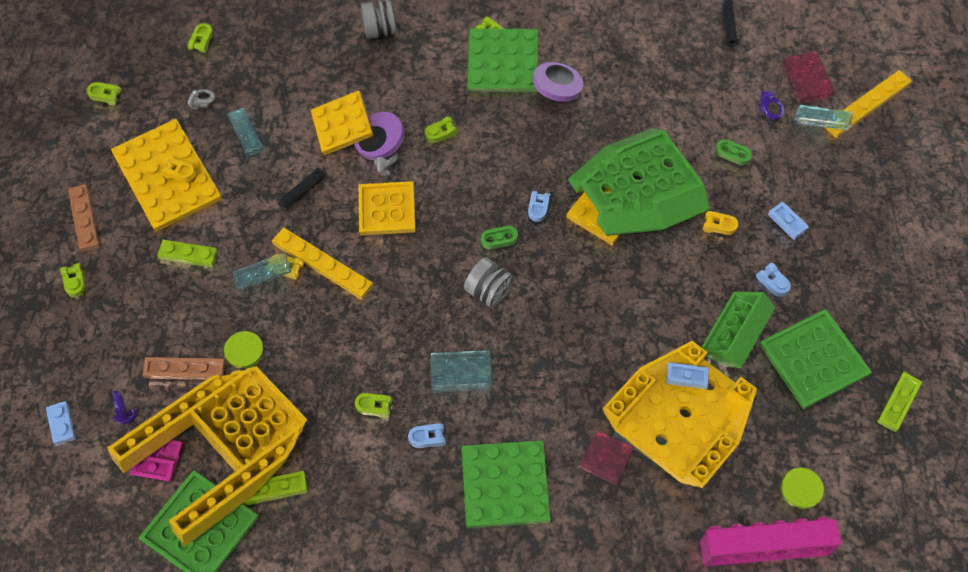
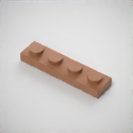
[68,184,100,253]
[142,357,225,380]

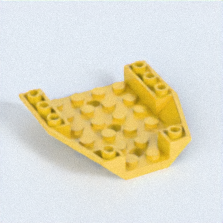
[602,341,757,488]

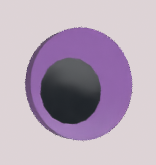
[533,62,584,102]
[355,112,405,160]

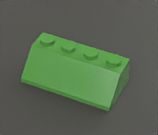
[701,292,775,368]

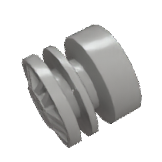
[361,0,397,39]
[464,257,514,309]

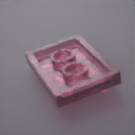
[783,51,836,103]

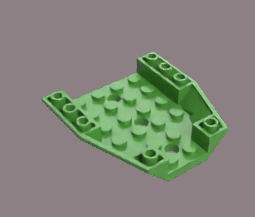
[568,129,710,236]

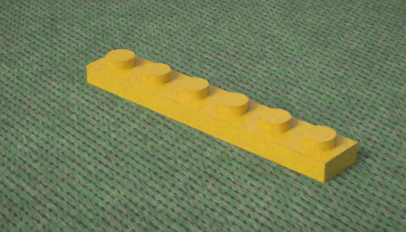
[824,70,912,138]
[272,227,373,300]

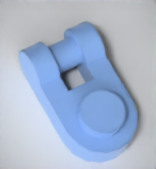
[528,191,550,222]
[756,263,791,297]
[408,423,446,448]

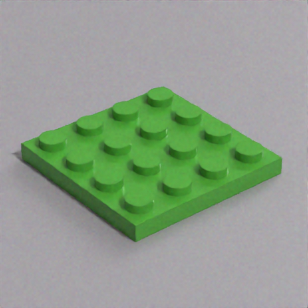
[467,28,538,92]
[759,309,872,410]
[461,440,551,528]
[139,470,259,572]

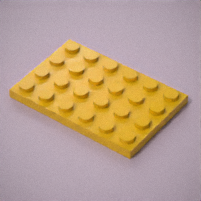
[111,119,223,232]

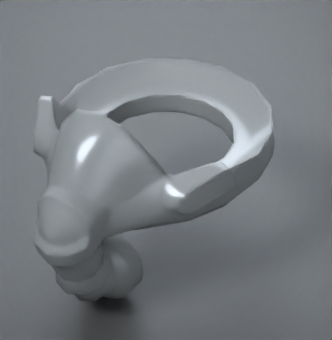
[187,89,215,110]
[374,152,399,177]

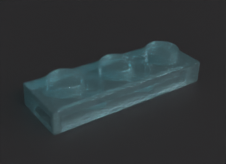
[794,105,853,130]
[227,107,264,157]
[232,253,291,291]

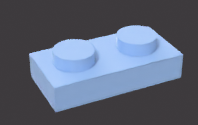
[768,201,809,240]
[666,362,709,389]
[46,401,76,446]

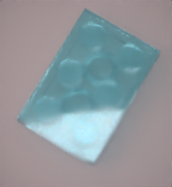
[431,350,492,393]

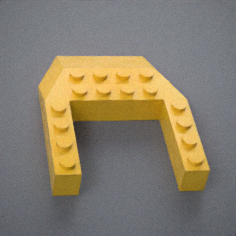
[107,366,307,546]

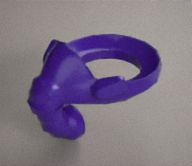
[760,91,784,120]
[112,390,138,425]

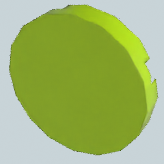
[224,331,264,369]
[781,467,824,510]

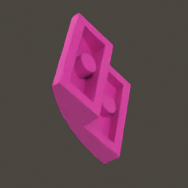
[130,440,184,482]

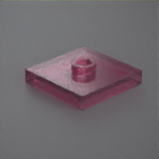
[579,430,634,485]

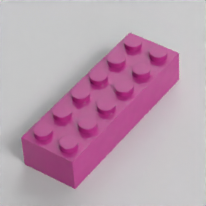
[700,517,842,567]

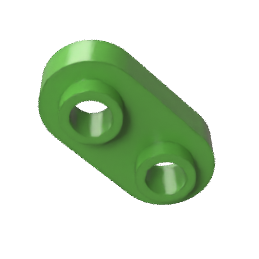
[715,139,752,165]
[481,226,518,250]

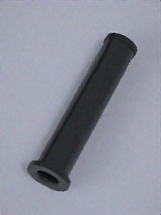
[722,0,740,47]
[276,167,325,211]

